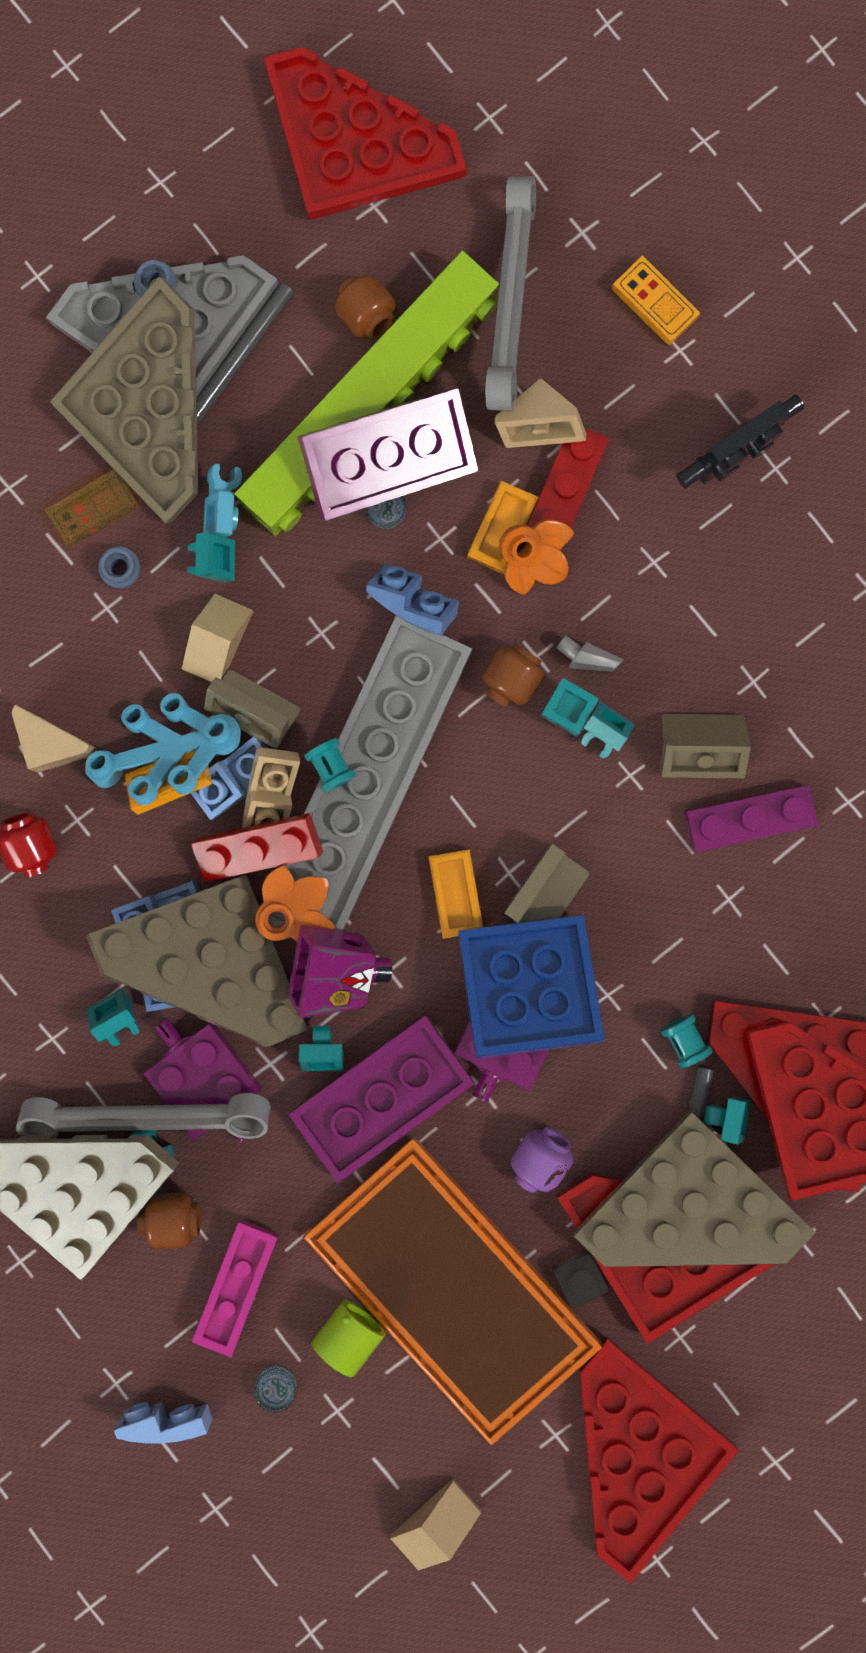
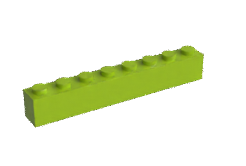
[234,250,499,537]

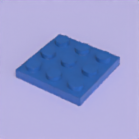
[458,915,605,1059]

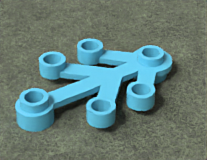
[85,693,241,805]

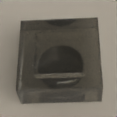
[552,1250,609,1309]

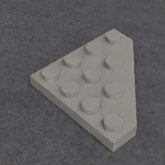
[46,255,279,399]

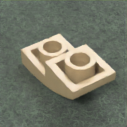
[242,747,300,828]

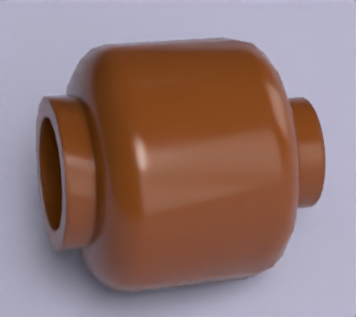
[335,275,397,340]
[482,643,544,708]
[137,1192,201,1249]

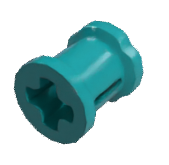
[304,738,357,793]
[660,1013,713,1069]

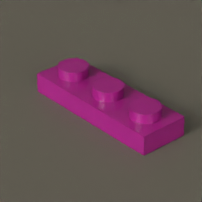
[685,785,819,853]

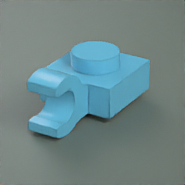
[203,464,242,537]

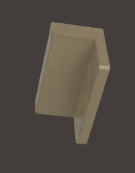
[204,670,300,749]
[660,714,751,778]
[502,843,589,923]

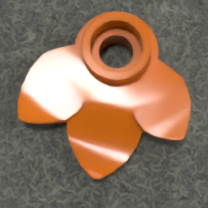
[500,519,574,595]
[255,865,335,941]

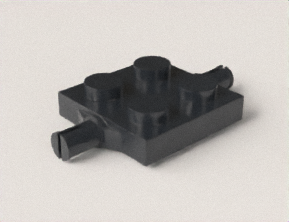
[676,394,804,489]

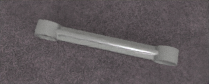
[485,176,536,411]
[16,1093,271,1139]

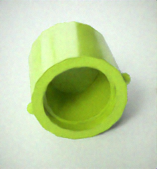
[311,1299,386,1378]

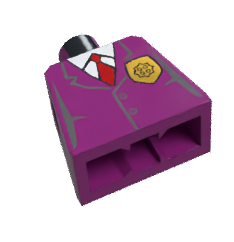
[288,925,392,1017]

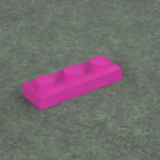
[192,1219,279,1357]

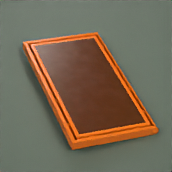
[303,1136,602,1445]

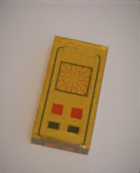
[45,469,139,548]

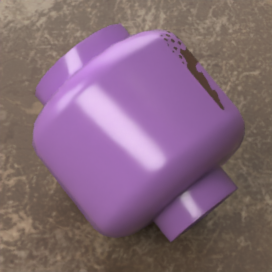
[511,1127,574,1193]

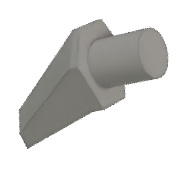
[556,635,624,672]

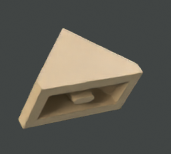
[495,378,587,448]
[182,594,254,683]
[11,705,98,772]
[390,1478,481,1571]

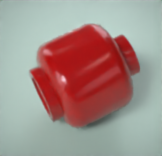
[0,812,58,877]

